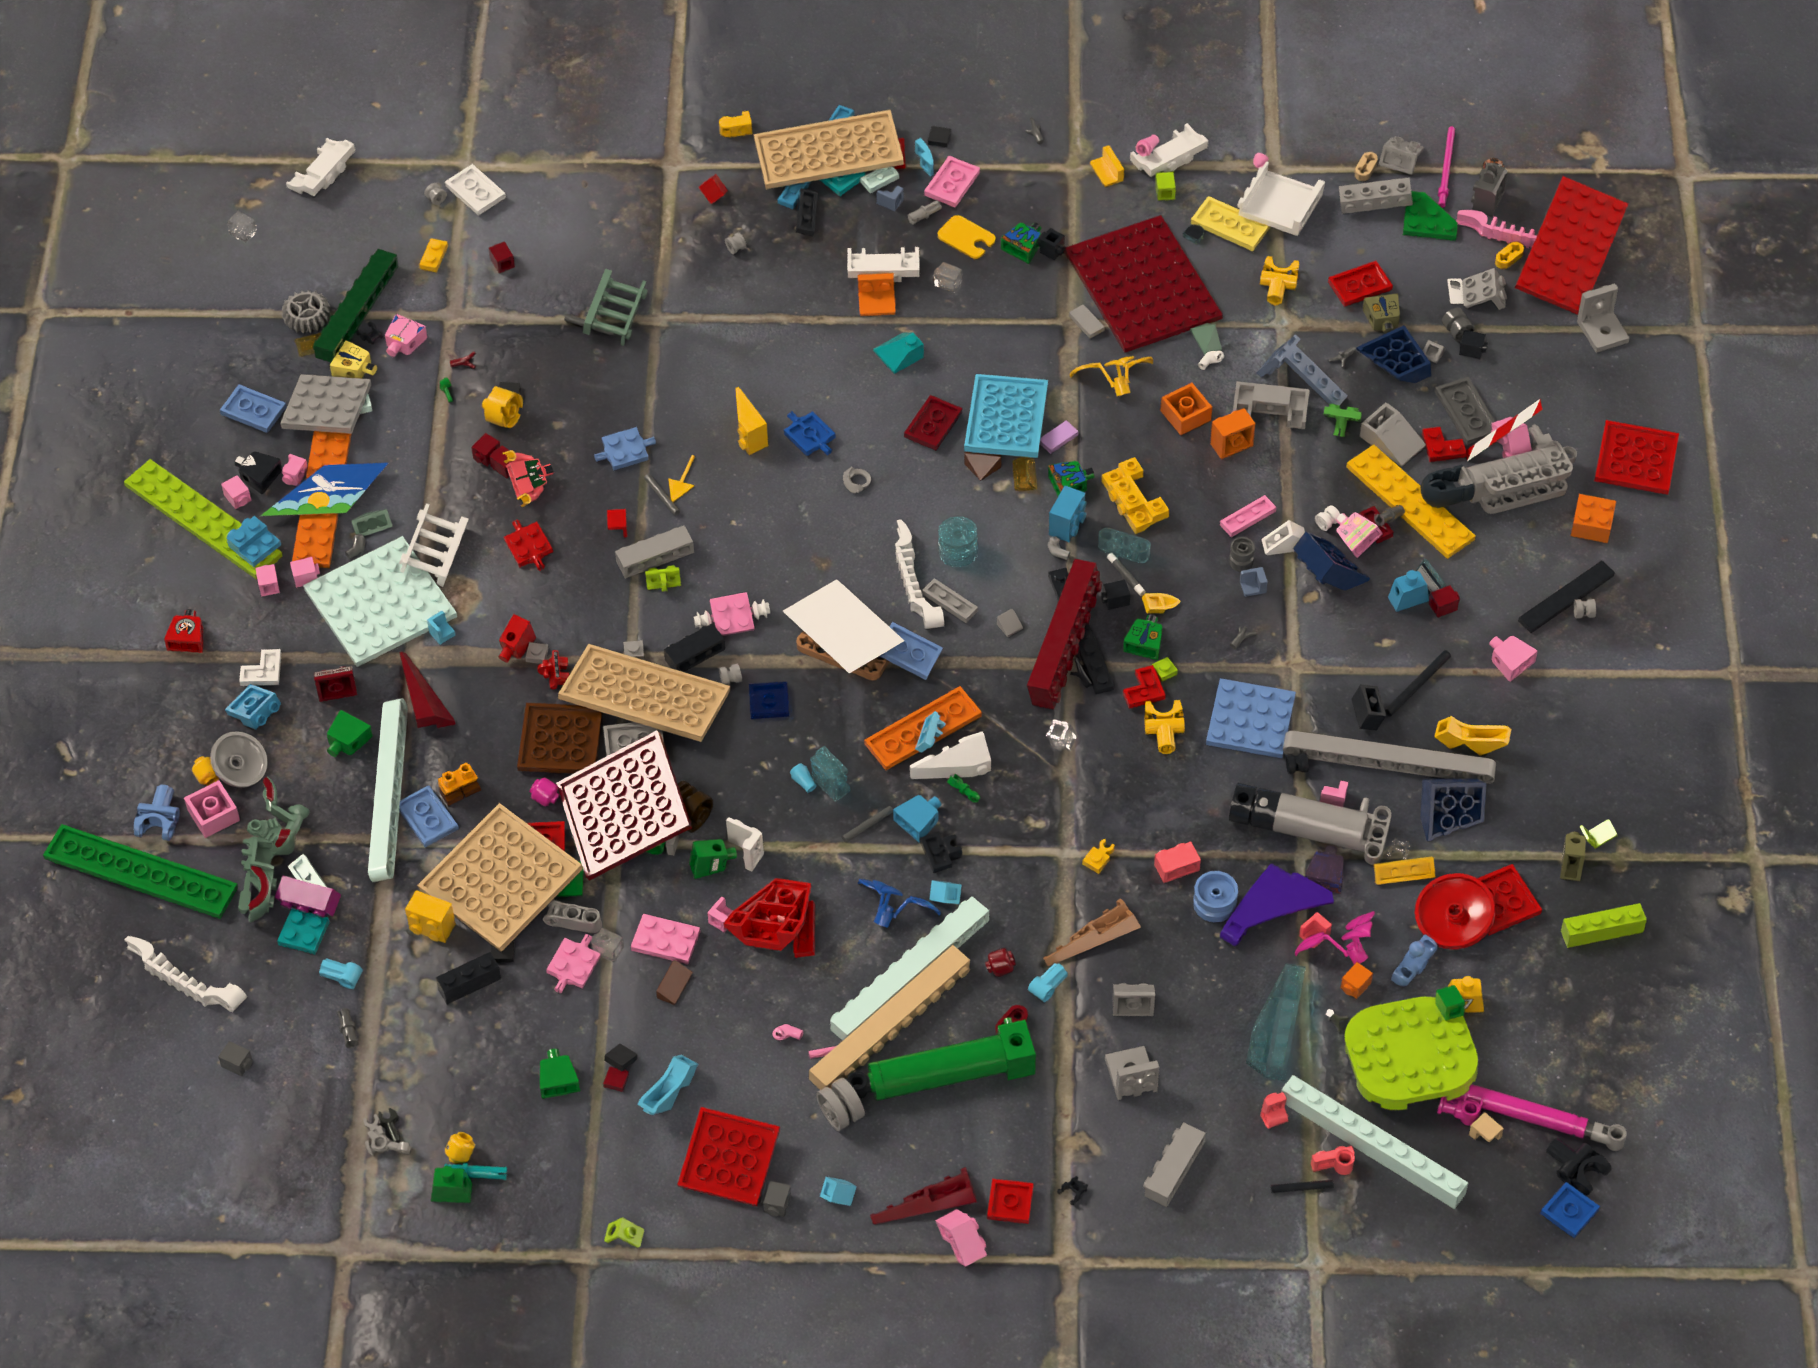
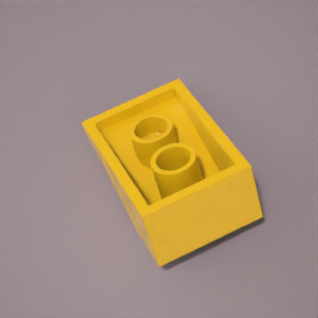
[735,387,768,455]

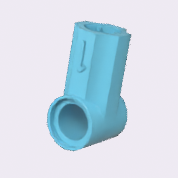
[319,958,363,989]
[1028,963,1068,1002]

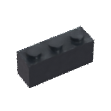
[664,623,725,672]
[436,952,501,1004]

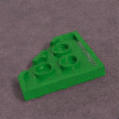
[1403,191,1458,241]

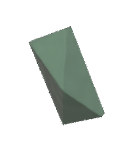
[1190,323,1222,355]
[351,509,393,536]

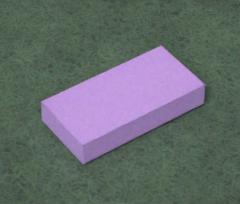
[1040,420,1078,454]

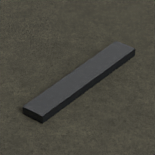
[1518,561,1615,633]

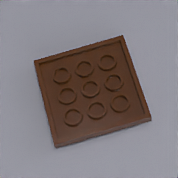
[517,703,603,774]

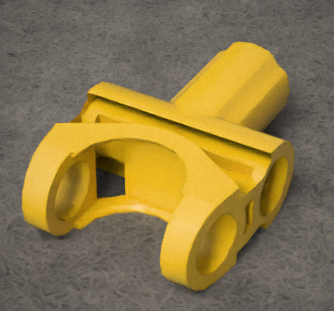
[1260,256,1299,305]
[1144,700,1185,754]

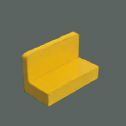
[1090,145,1124,187]

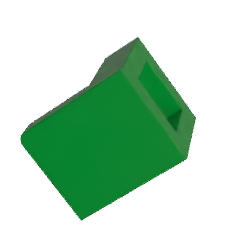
[1435,985,1465,1021]

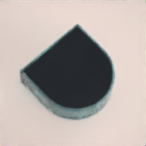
[1183,224,1204,245]

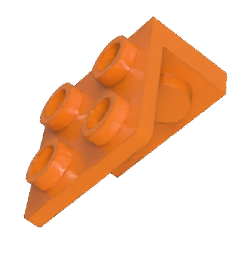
[858,273,896,316]

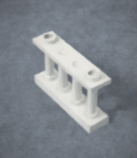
[399,504,468,587]

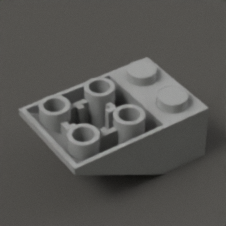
[1360,402,1426,467]

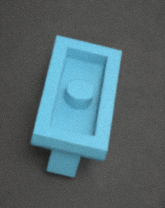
[915,711,946,753]

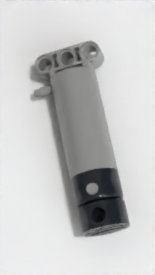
[1229,783,1391,865]

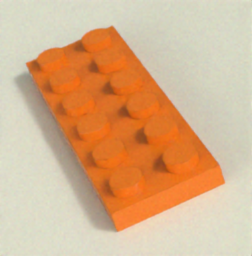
[864,686,982,770]

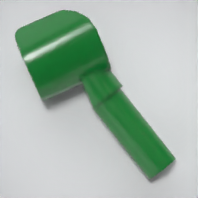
[439,377,453,403]

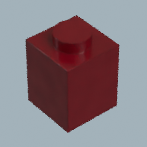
[489,241,515,273]
[471,433,500,467]
[489,445,510,479]
[1429,585,1460,618]

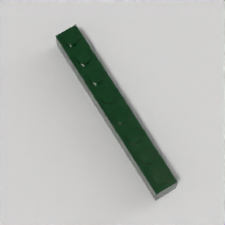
[313,249,398,363]

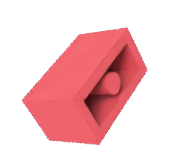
[1154,842,1201,883]

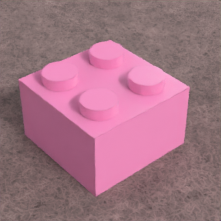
[184,780,240,838]

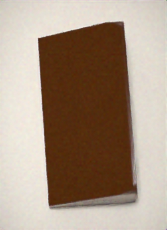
[656,960,693,1005]

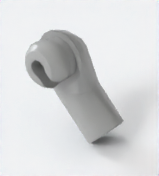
[1048,536,1070,560]

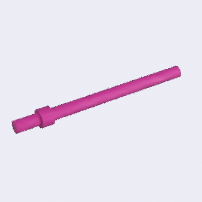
[1438,127,1455,208]

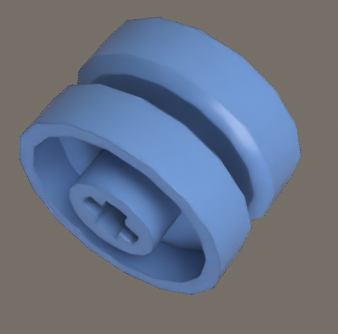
[1193,871,1238,922]

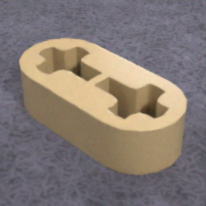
[1355,152,1378,181]

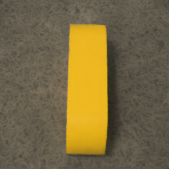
[1495,242,1524,269]

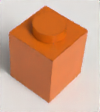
[1341,962,1373,999]

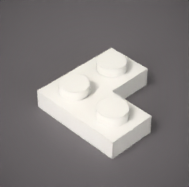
[240,649,281,686]

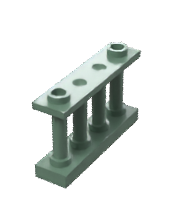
[583,269,648,346]

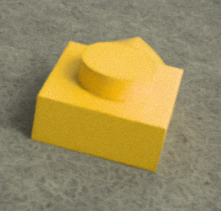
[1142,593,1180,614]

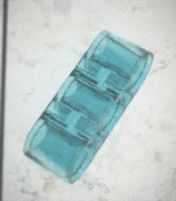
[1098,528,1151,563]

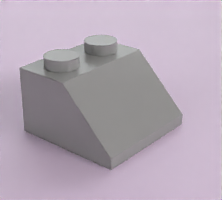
[1113,983,1155,1016]

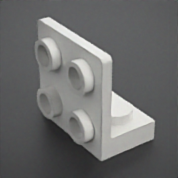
[726,817,764,872]

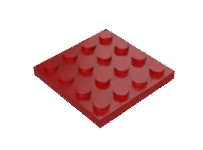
[1594,420,1679,495]
[677,1107,781,1207]

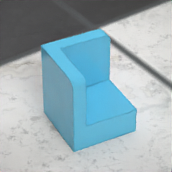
[427,611,456,645]
[930,880,962,904]
[820,1177,857,1206]

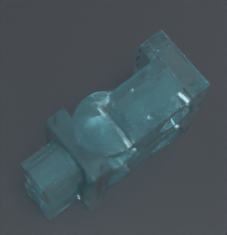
[810,746,851,802]

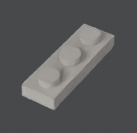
[922,578,978,623]

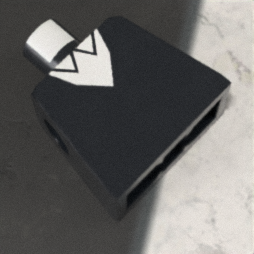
[235,451,282,494]

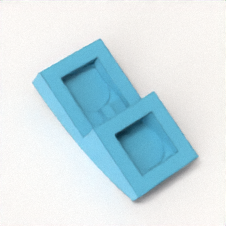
[915,138,934,176]

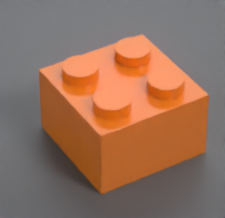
[1161,383,1212,436]
[1210,408,1255,459]
[1571,494,1616,543]

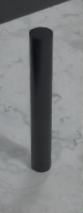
[1270,1180,1334,1193]

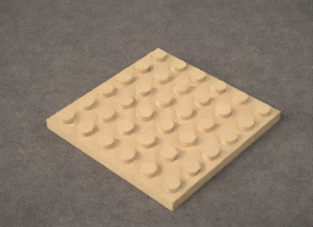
[417,803,583,952]

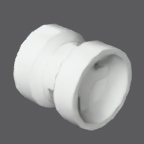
[1315,505,1340,531]

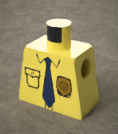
[330,340,377,379]

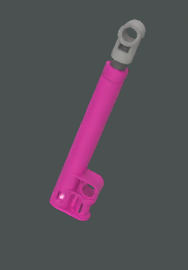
[1437,1084,1627,1151]

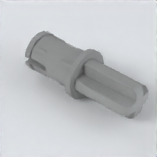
[907,200,942,225]

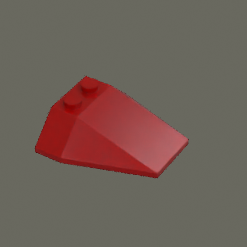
[724,878,812,951]

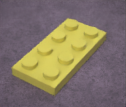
[1191,196,1270,251]

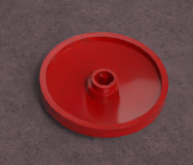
[1415,873,1496,949]

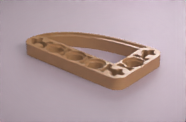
[796,631,890,680]

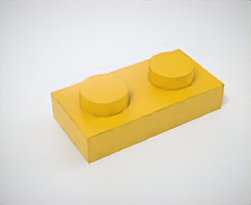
[419,238,448,272]

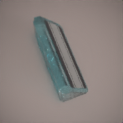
[1416,559,1446,598]

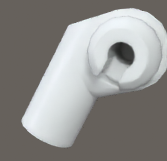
[1198,351,1224,370]

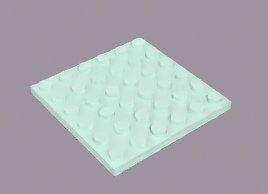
[303,536,457,667]

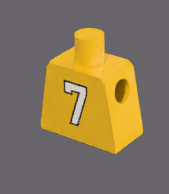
[1448,976,1484,1013]

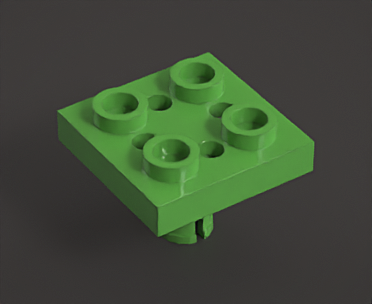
[1324,404,1362,437]

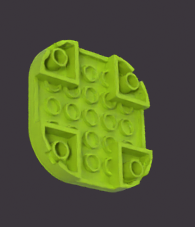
[1345,997,1478,1110]

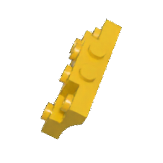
[1101,457,1169,535]

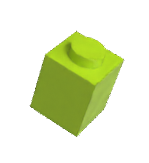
[1155,172,1176,201]

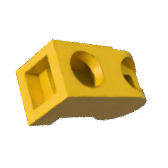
[719,111,752,137]

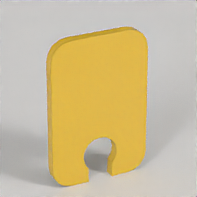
[938,215,996,259]

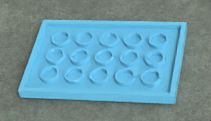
[964,374,1048,458]

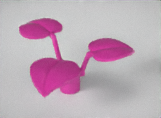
[1295,911,1375,964]

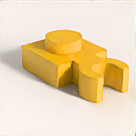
[1082,839,1115,874]

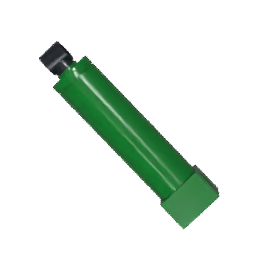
[847,1017,1036,1101]

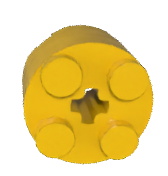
[482,386,523,428]

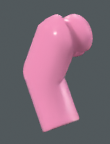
[773,1024,803,1041]

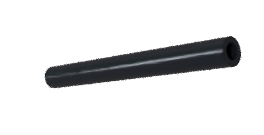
[1385,650,1451,717]

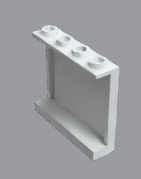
[1237,161,1325,236]

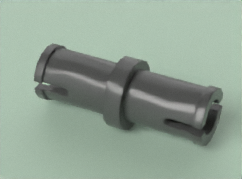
[1374,505,1405,526]
[337,1008,358,1048]

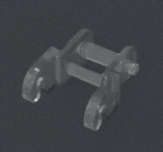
[1386,837,1410,860]

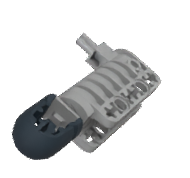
[1420,424,1577,514]

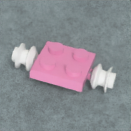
[694,592,770,636]

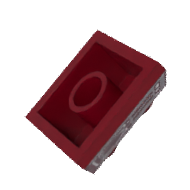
[314,666,357,702]

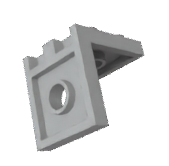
[1577,284,1629,353]
[1105,1046,1159,1100]

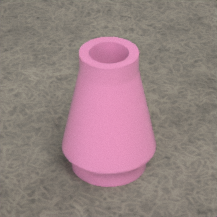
[1136,135,1159,156]

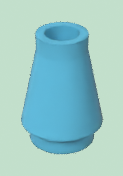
[790,763,816,793]

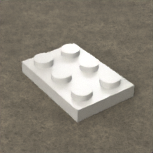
[445,164,506,216]

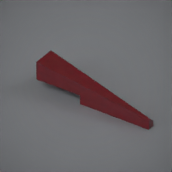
[870,1167,977,1225]

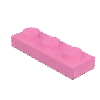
[1220,495,1276,537]

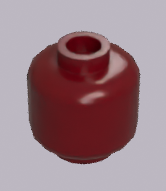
[985,948,1016,977]

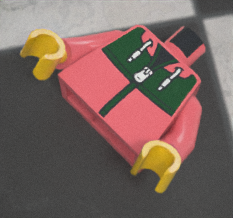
[503,450,553,507]

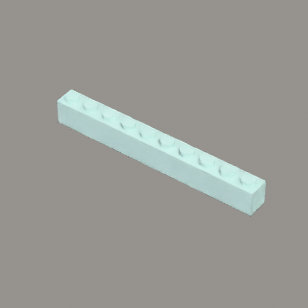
[830,897,989,1040]
[1281,1075,1468,1209]

